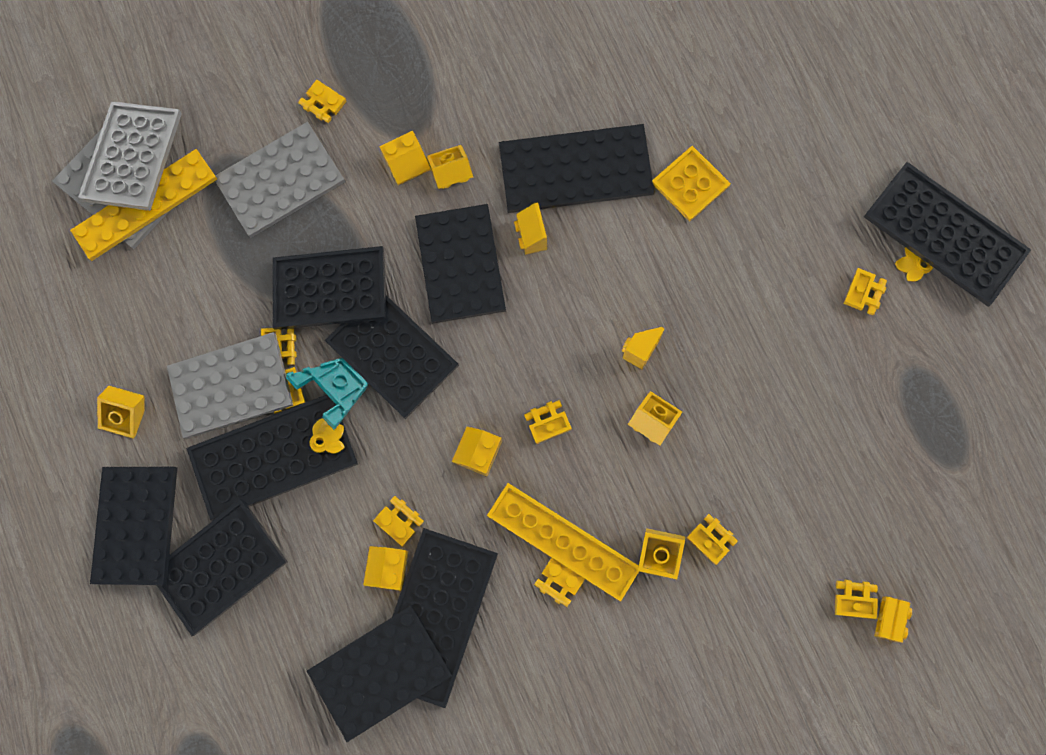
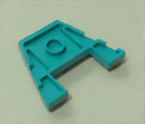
[286,358,368,430]

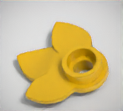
[895,247,933,282]
[310,418,345,453]

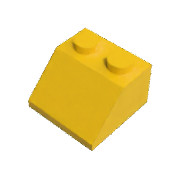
[379,131,431,185]
[427,145,473,189]
[514,203,547,255]
[622,327,665,369]
[97,386,145,439]
[628,391,682,446]
[452,427,502,476]
[638,528,685,579]
[363,546,408,591]

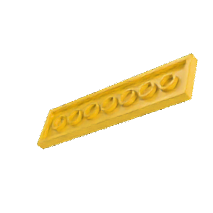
[70,149,218,261]
[487,483,639,602]

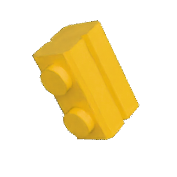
[874,596,912,643]

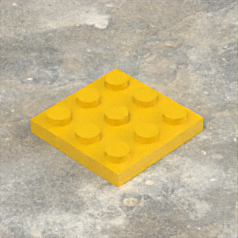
[652,146,731,222]

